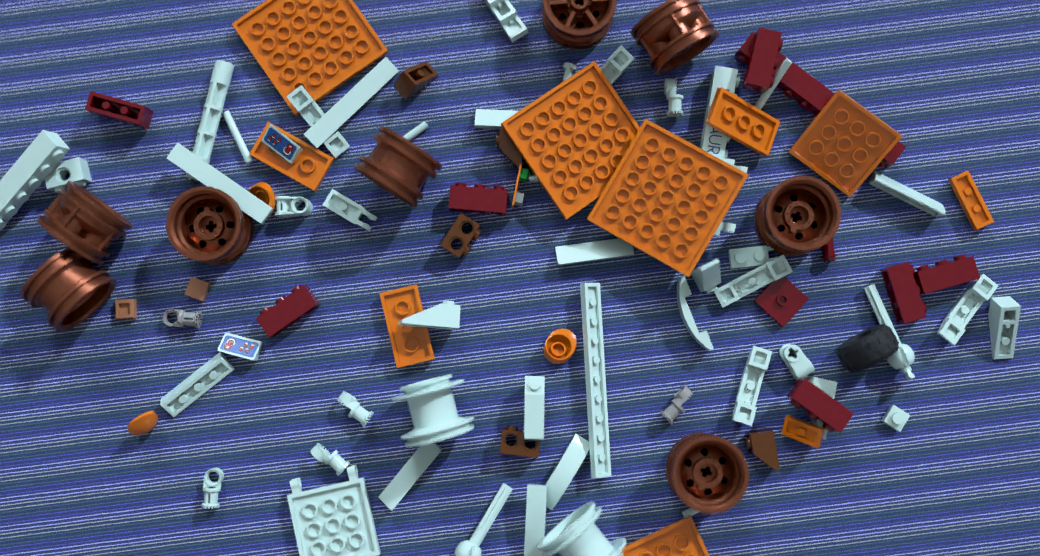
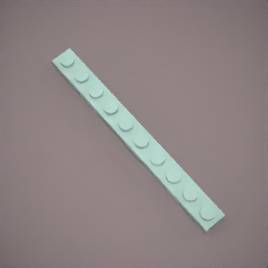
[580,283,611,478]

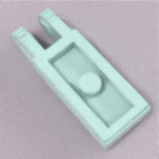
[323,189,378,231]
[728,245,779,269]

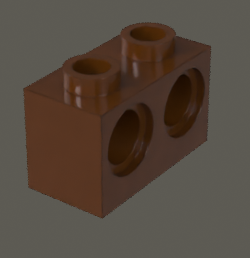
[440,213,482,259]
[500,425,541,458]

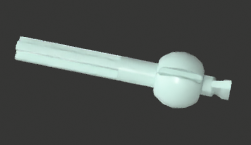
[863,284,915,381]
[455,483,513,556]

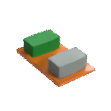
[512,164,529,209]

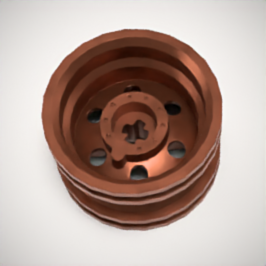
[542,0,616,50]
[354,126,442,208]
[754,176,841,256]
[166,186,254,265]
[21,248,117,333]
[666,432,749,514]

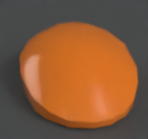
[249,182,275,217]
[543,328,577,364]
[127,410,159,435]

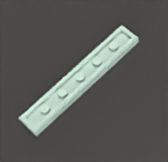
[303,57,399,148]
[167,143,273,224]

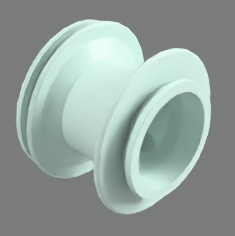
[391,374,474,447]
[538,501,626,556]

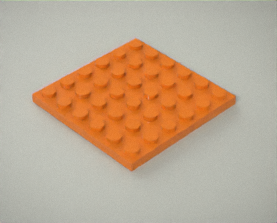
[232,0,389,116]
[500,61,640,220]
[587,119,749,277]

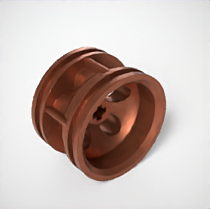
[631,0,719,76]
[37,180,133,265]

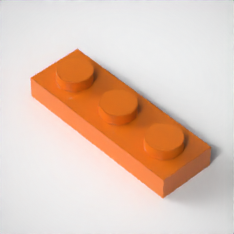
[948,170,994,230]

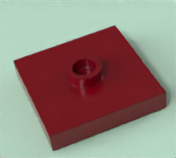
[754,276,809,327]

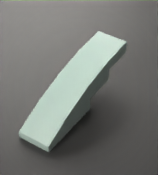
[484,0,528,43]
[524,484,547,556]

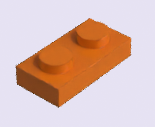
[781,415,825,448]

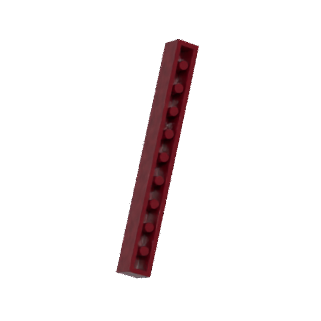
[735,32,906,168]

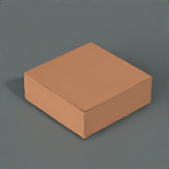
[184,277,211,301]
[115,299,137,319]

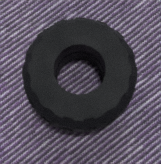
[837,324,899,373]

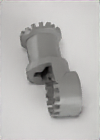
[162,309,202,328]
[660,385,693,425]

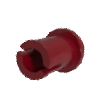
[821,238,837,262]

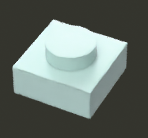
[881,404,910,432]

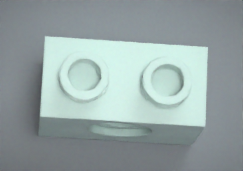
[45,157,92,193]

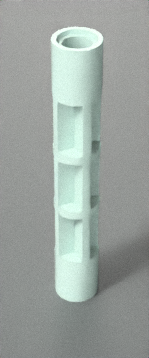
[186,60,234,181]

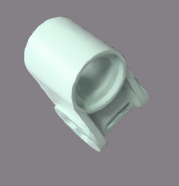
[274,196,313,217]
[779,344,815,381]

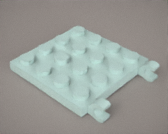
[287,465,381,556]

